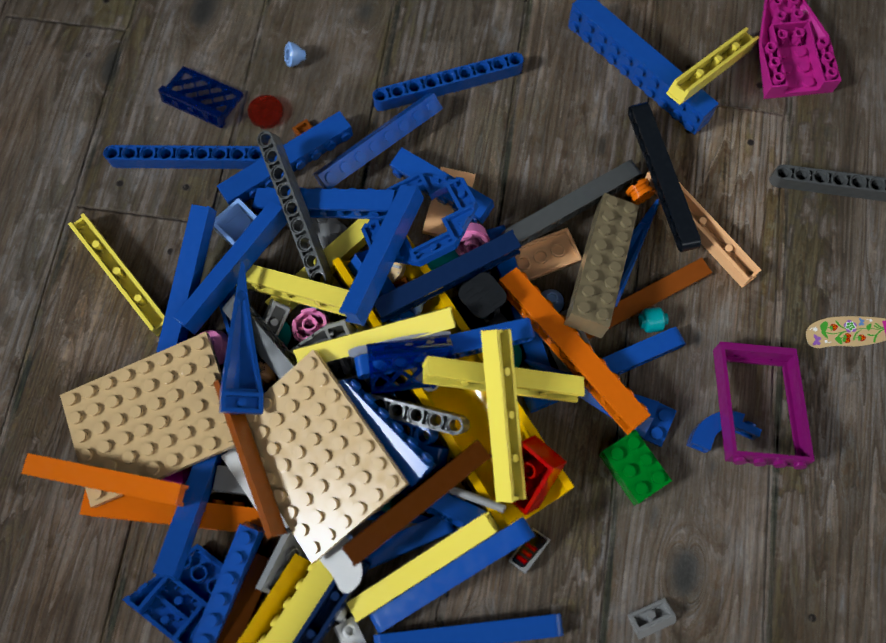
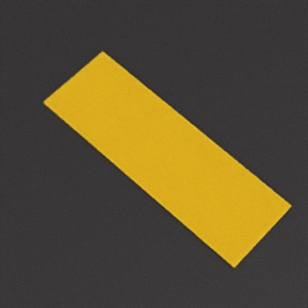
[237,553,311,643]

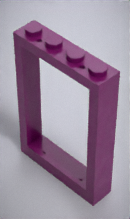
[713,341,815,470]

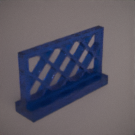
[158,66,244,129]
[366,335,453,394]

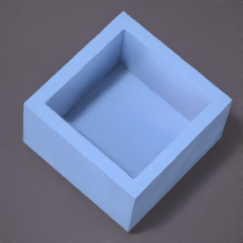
[213,198,257,247]

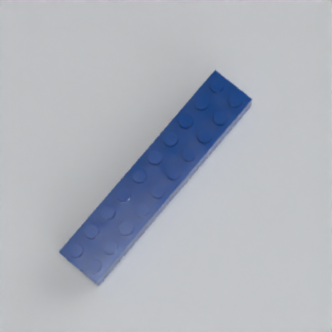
[568,0,719,135]

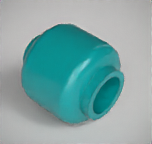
[638,307,669,333]

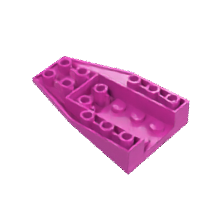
[759,0,842,99]

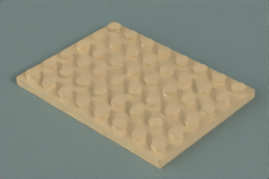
[60,332,235,508]
[245,350,409,563]

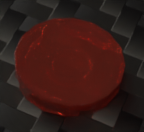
[248,95,284,129]

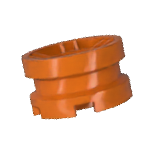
[625,178,656,205]

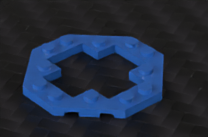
[361,173,478,267]

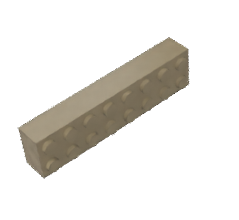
[564,193,639,338]

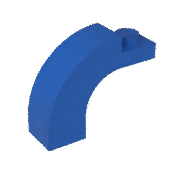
[686,411,762,453]

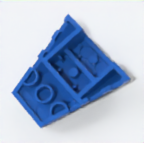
[122,544,223,643]

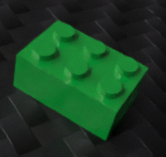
[599,429,672,506]

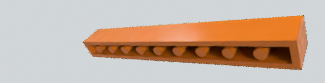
[498,267,650,435]
[80,490,288,537]

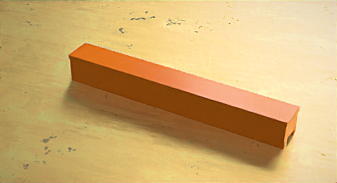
[21,453,189,507]

